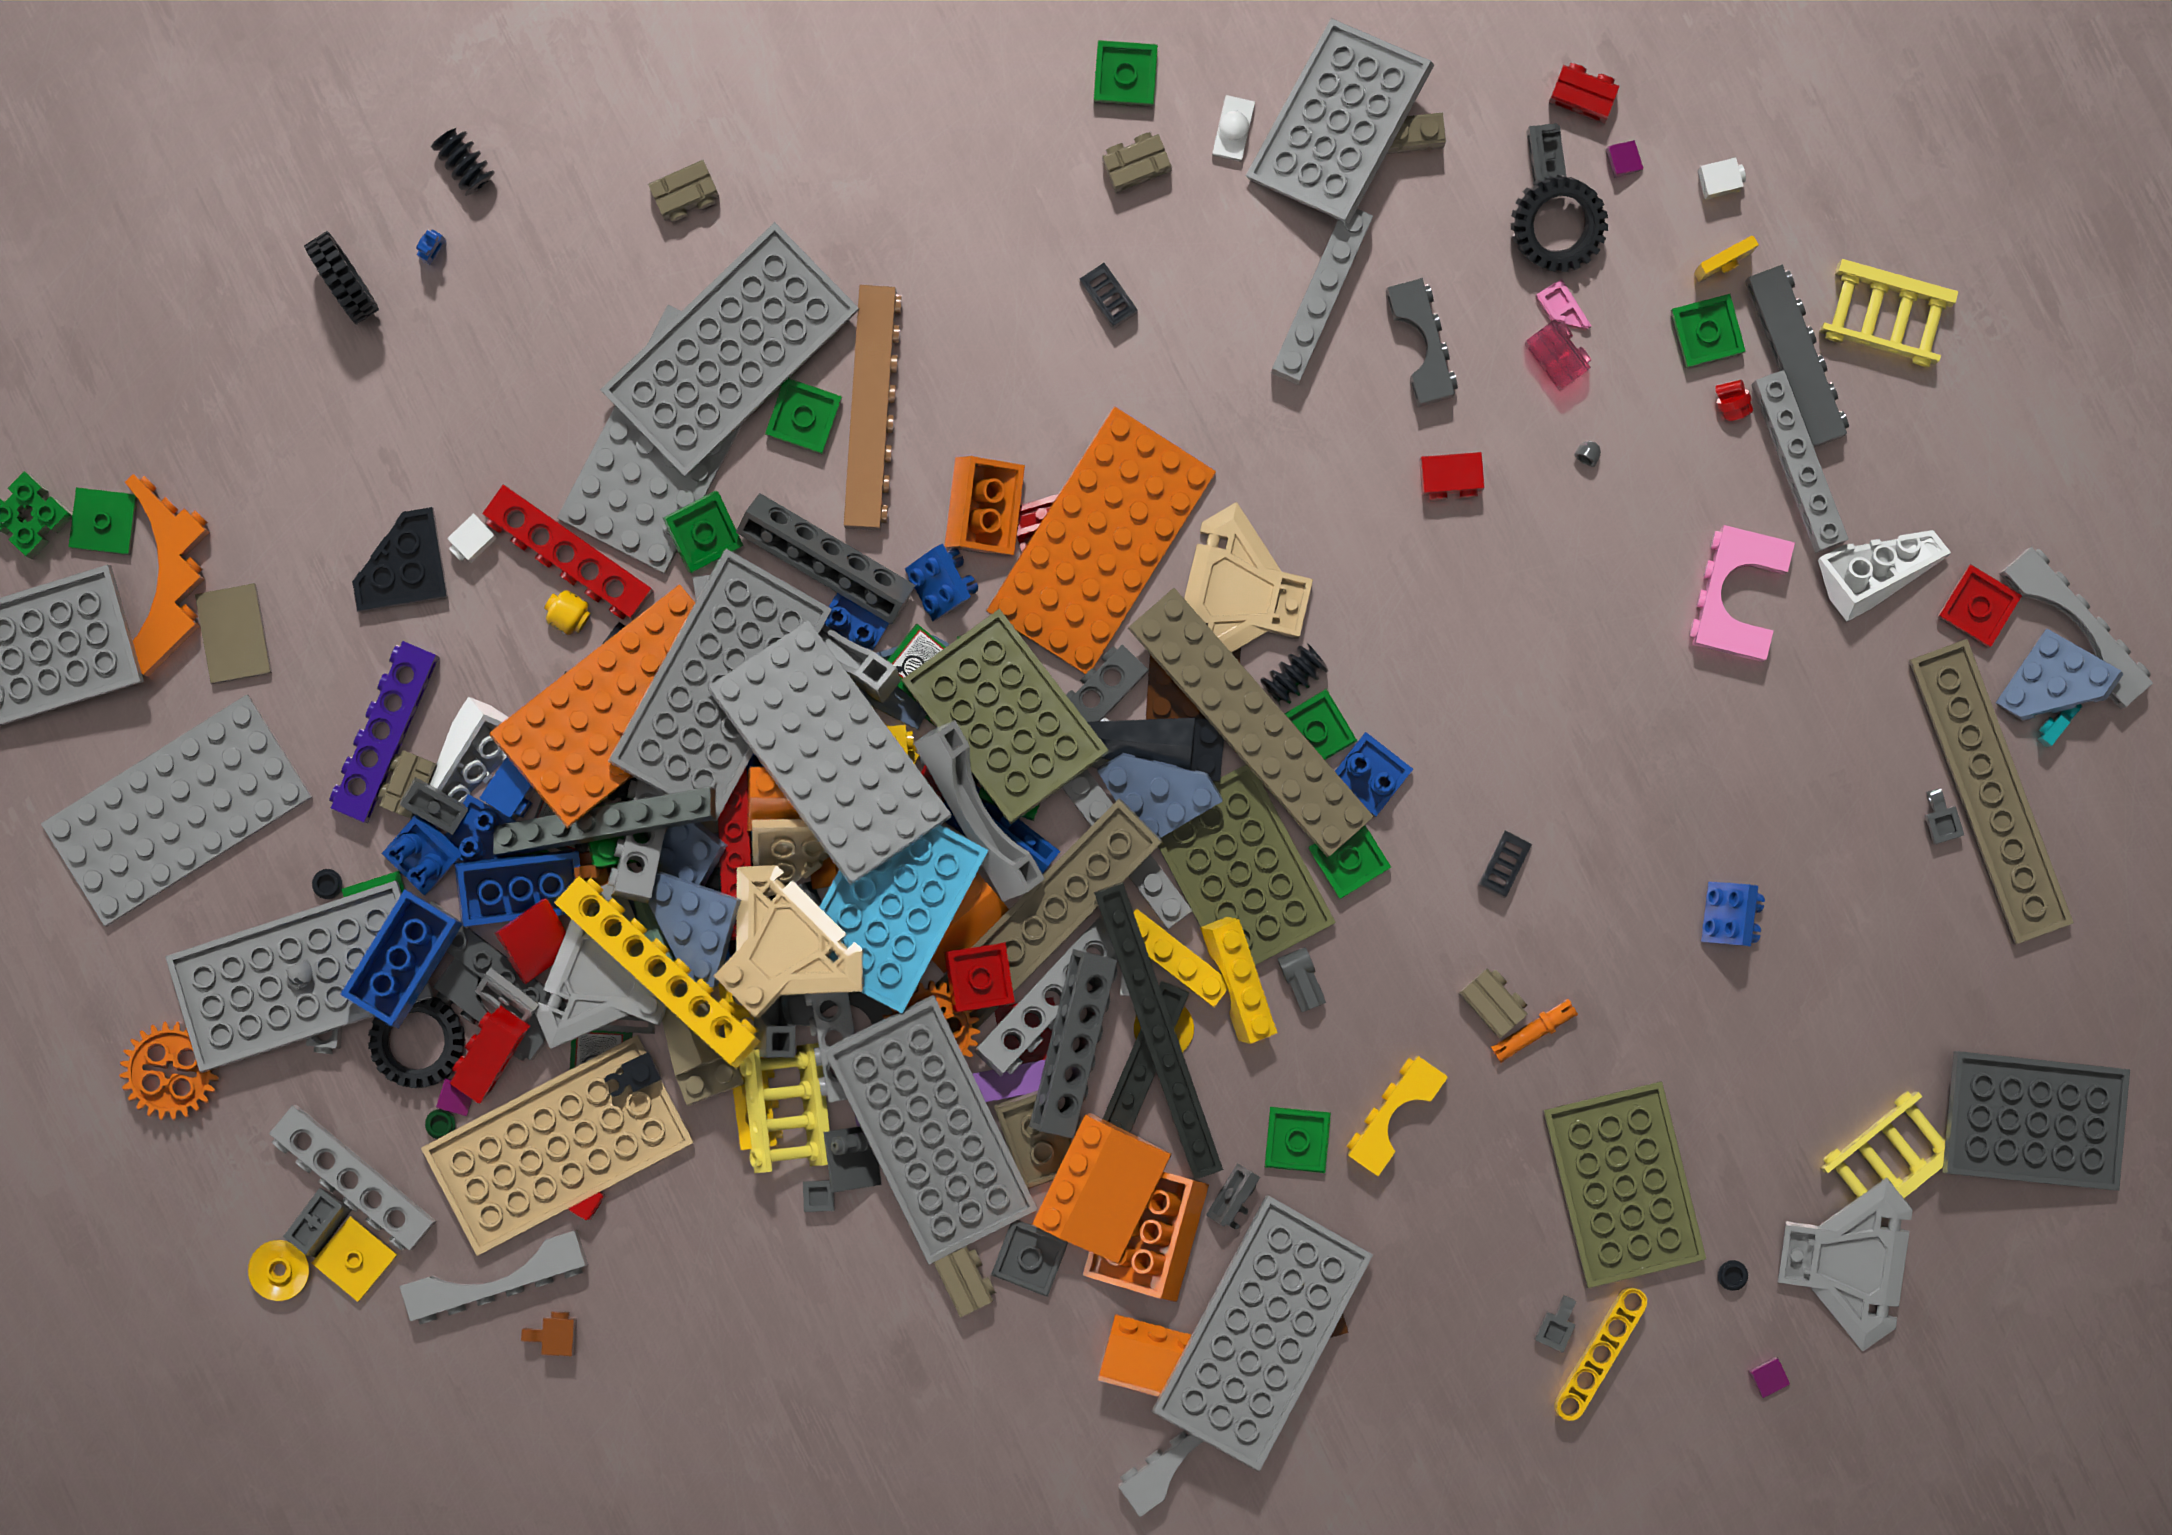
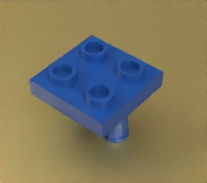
[904,544,978,622]
[824,593,890,651]
[1335,732,1413,817]
[445,794,517,862]
[381,815,462,896]
[1701,882,1765,946]

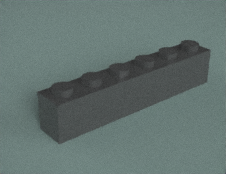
[1745,264,1849,448]

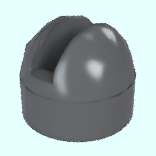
[1574,441,1601,467]

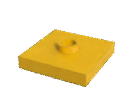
[1694,235,1759,282]
[311,1216,398,1302]

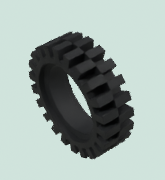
[1511,175,1608,272]
[304,231,379,325]
[368,997,465,1088]

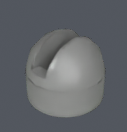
[285,959,312,984]

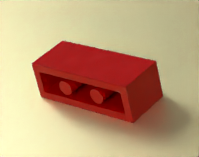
[449,1005,530,1104]

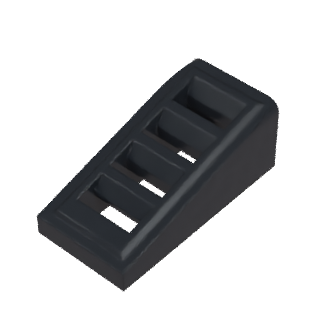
[1079,263,1138,329]
[1478,830,1532,898]

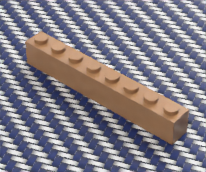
[844,285,902,530]

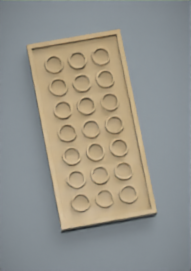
[421,1035,694,1256]

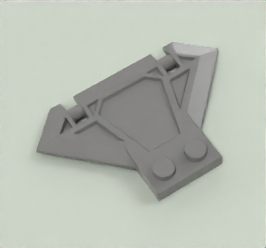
[534,884,667,1049]
[1778,1178,1913,1351]

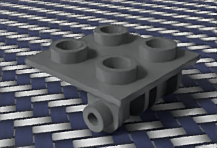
[823,1126,882,1193]

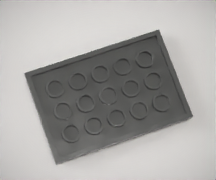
[1943,1051,2130,1191]

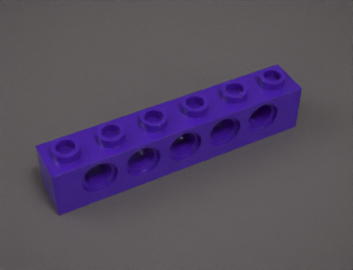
[329,641,440,824]

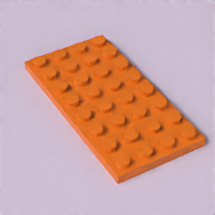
[986,406,1216,674]
[489,584,695,828]

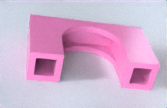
[1689,525,1795,662]

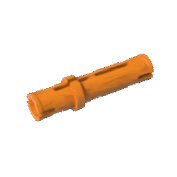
[1491,999,1578,1063]

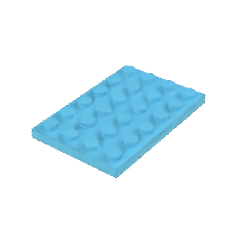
[820,825,989,1013]

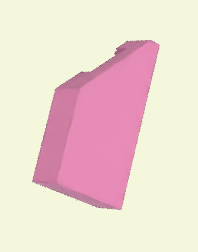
[1536,279,1591,330]

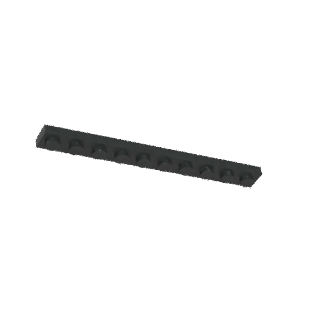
[1094,882,1223,1180]

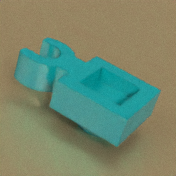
[2037,704,2083,748]

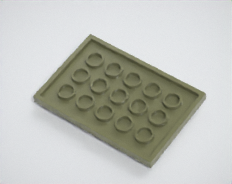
[902,609,1109,824]
[1158,765,1336,965]
[1543,1081,1706,1288]

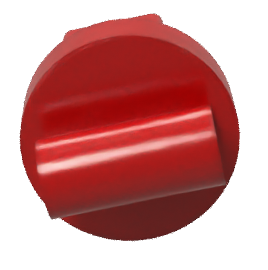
[1716,380,1753,422]

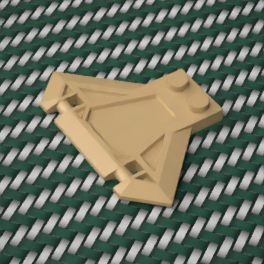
[1184,502,1313,653]
[714,865,863,1019]

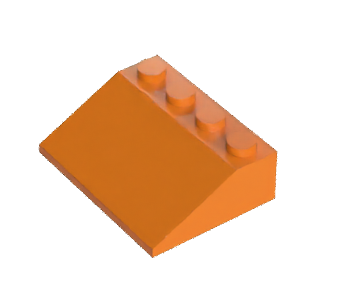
[1032,1113,1172,1264]
[1083,1171,1209,1302]

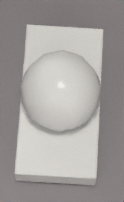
[1212,95,1255,162]

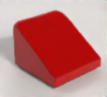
[568,1192,605,1221]

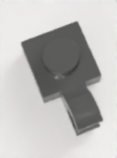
[1925,788,1964,844]
[1535,1295,1576,1352]

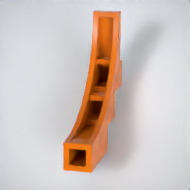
[125,474,210,677]

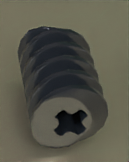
[431,128,495,196]
[1260,643,1329,706]

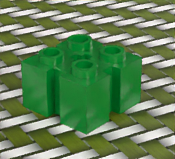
[0,471,73,560]

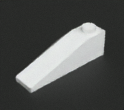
[1818,530,1951,621]
[429,697,509,803]

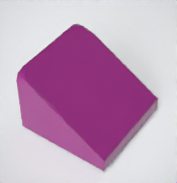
[1606,140,1644,178]
[436,1078,473,1116]
[1749,1357,1790,1398]

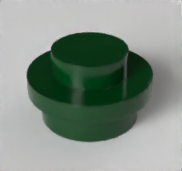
[425,1109,456,1139]

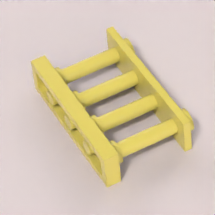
[1819,259,1959,367]
[739,1043,830,1173]
[1821,1091,1946,1198]

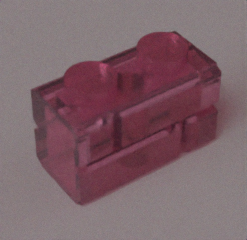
[1524,320,1591,392]

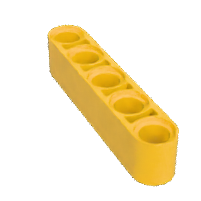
[1554,1287,1647,1421]

